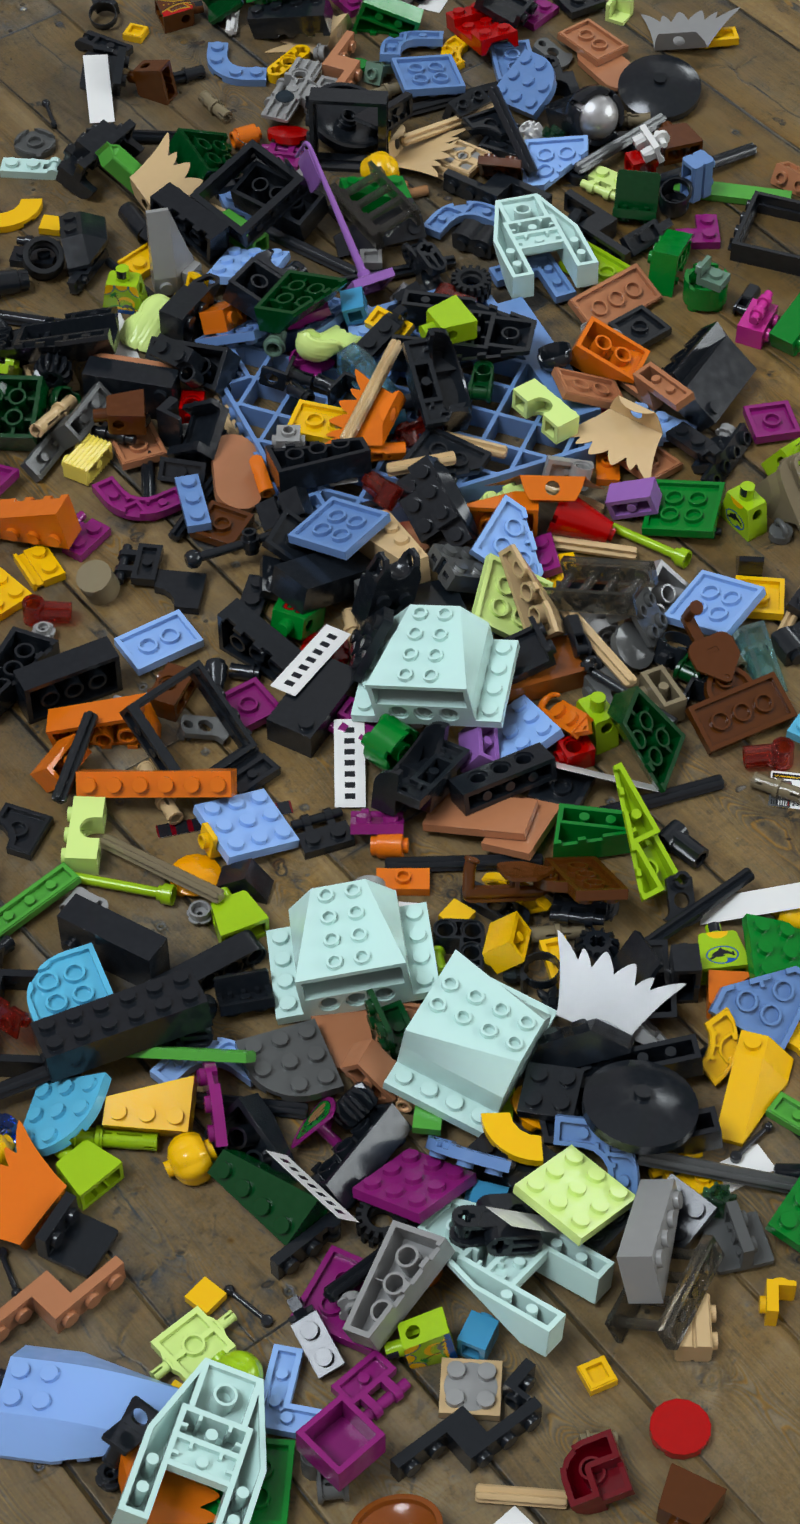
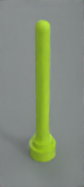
[612,523,692,569]
[75,872,177,906]

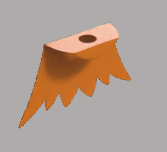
[324,369,406,446]
[485,475,604,502]
[0,1120,67,1250]
[118,1445,220,1524]

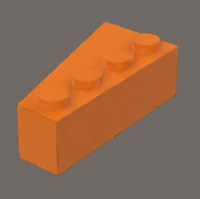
[0,494,81,549]
[46,693,162,749]

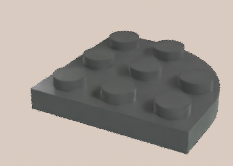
[235,1018,344,1102]

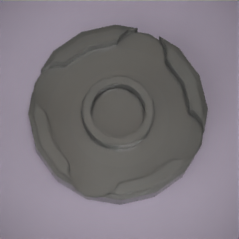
[14,128,56,159]
[611,621,655,672]

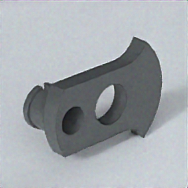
[532,37,572,70]
[176,714,229,745]

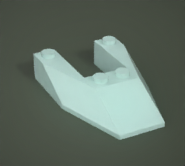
[493,193,599,299]
[417,1198,615,1357]
[111,1357,267,1524]

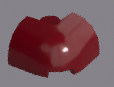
[560,1429,635,1515]

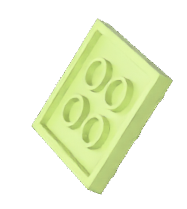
[471,553,553,638]
[513,1144,635,1246]

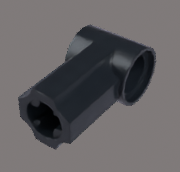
[658,820,709,868]

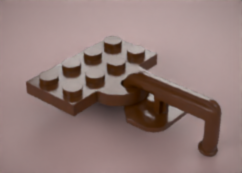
[680,600,798,755]
[462,855,629,905]

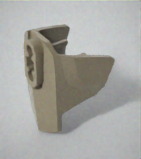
[755,451,800,531]

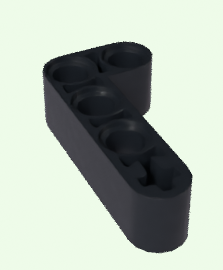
[433,918,485,971]

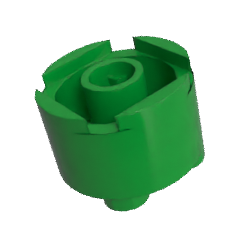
[682,262,729,312]
[361,713,420,770]

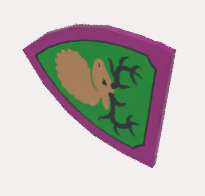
[291,1097,342,1149]

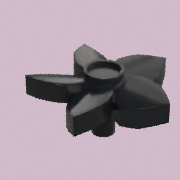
[536,985,559,1017]

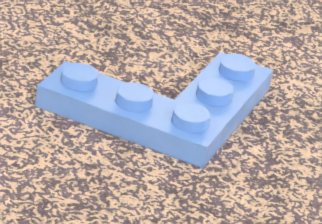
[264,1344,322,1439]

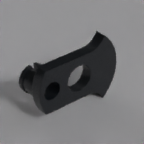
[663,871,703,928]

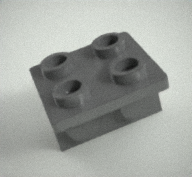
[702,1200,774,1275]

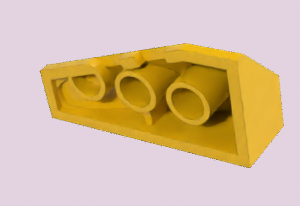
[719,1030,794,1147]

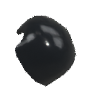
[537,341,572,372]

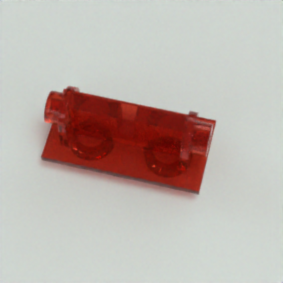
[392,416,443,448]
[0,997,32,1039]

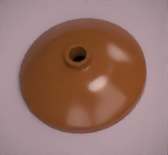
[351,1494,444,1524]

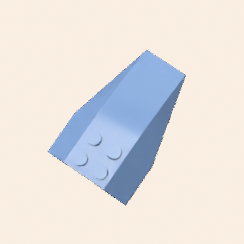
[0,1345,179,1465]

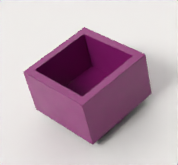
[296,1392,386,1492]

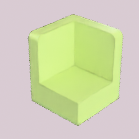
[605,0,634,26]

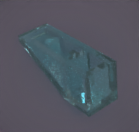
[337,342,398,393]
[733,620,788,692]

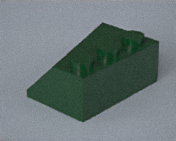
[169,128,240,185]
[254,270,347,334]
[0,375,49,451]
[607,686,686,793]

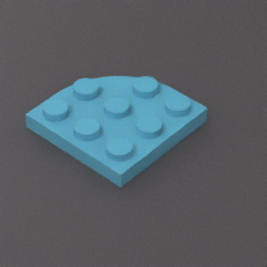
[27,942,114,1022]
[14,1072,112,1157]

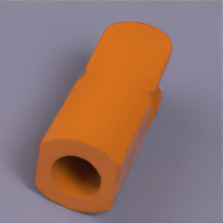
[368,442,406,462]
[249,455,275,498]

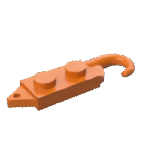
[537,692,593,739]

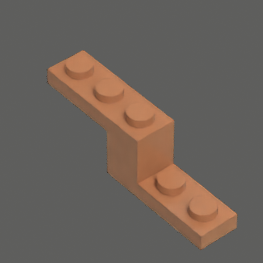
[322,30,363,85]
[613,361,695,412]
[0,1256,126,1343]

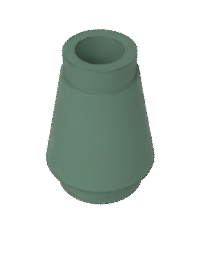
[263,330,287,357]

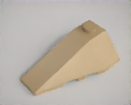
[498,544,566,640]

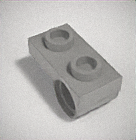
[542,455,594,491]

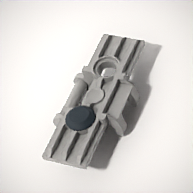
[261,57,322,123]

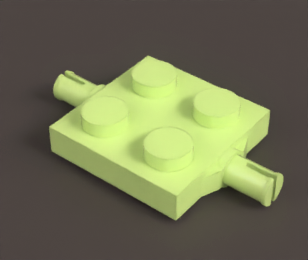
[149,1305,237,1382]

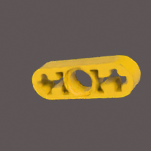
[267,44,310,84]

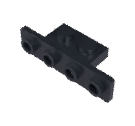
[691,423,753,482]

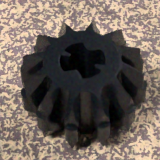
[33,352,73,390]
[574,927,620,960]
[333,1082,378,1130]

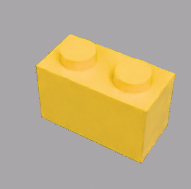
[482,911,532,974]

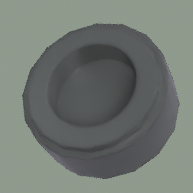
[768,518,793,545]

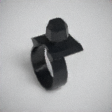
[89,0,120,30]
[653,631,692,671]
[503,951,560,995]

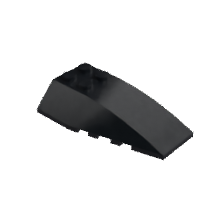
[0,306,120,362]

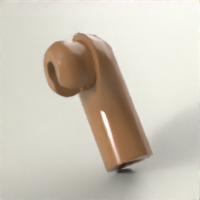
[405,180,429,199]

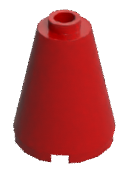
[547,497,616,542]

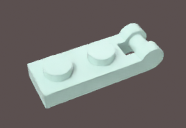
[0,157,62,180]

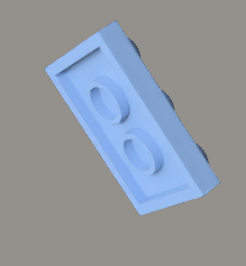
[114,609,204,676]

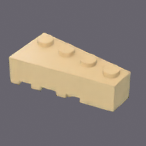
[358,509,431,584]

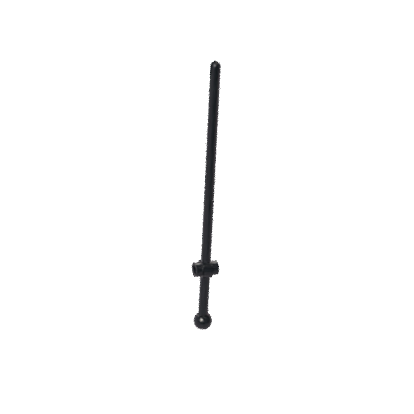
[184,475,458,569]

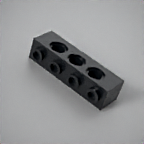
[448,742,557,816]

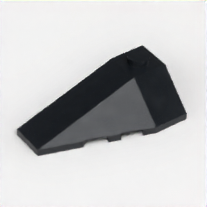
[204,1093,299,1182]

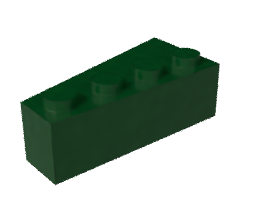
[207,1149,329,1246]

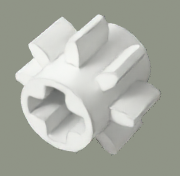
[519,120,545,140]

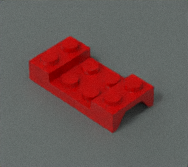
[446,3,519,56]

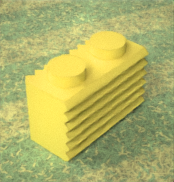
[61,433,113,486]

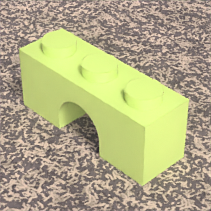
[511,378,580,445]
[61,796,107,875]

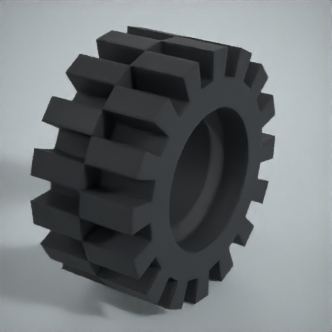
[451,265,491,303]
[355,1201,408,1248]

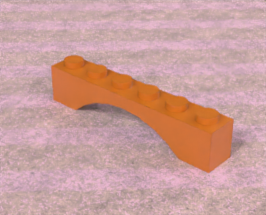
[76,768,237,798]

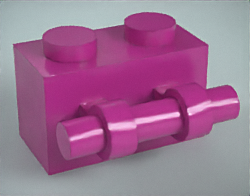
[735,290,780,350]

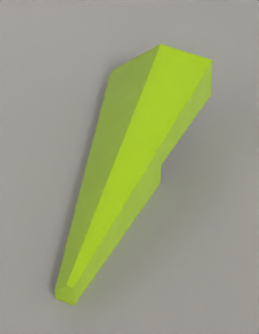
[613,762,683,902]

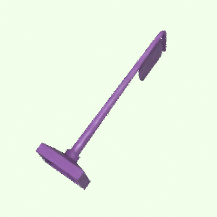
[295,141,396,296]

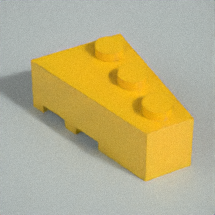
[102,1075,198,1137]

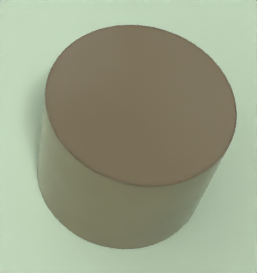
[76,560,120,605]

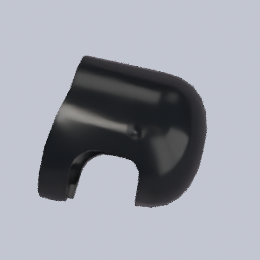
[658,177,693,219]

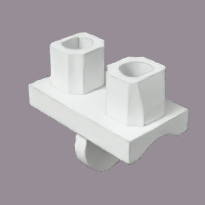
[632,124,670,164]

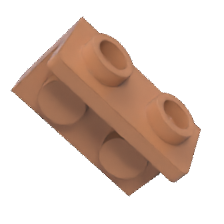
[770,161,800,197]

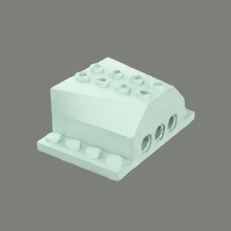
[351,604,520,728]
[266,879,439,1025]
[382,949,557,1137]

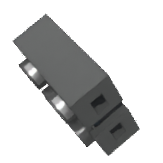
[427,543,483,594]

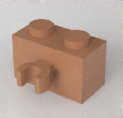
[340,1038,397,1105]

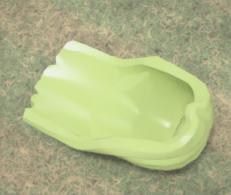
[119,293,170,353]
[295,325,362,362]

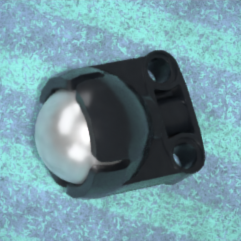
[545,84,624,147]

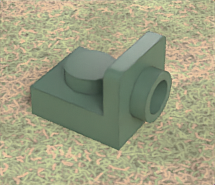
[363,61,394,86]
[695,255,731,293]

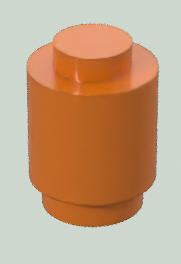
[229,123,262,149]
[370,834,409,859]

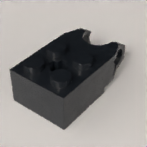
[222,249,300,322]
[159,273,221,342]
[351,548,421,626]

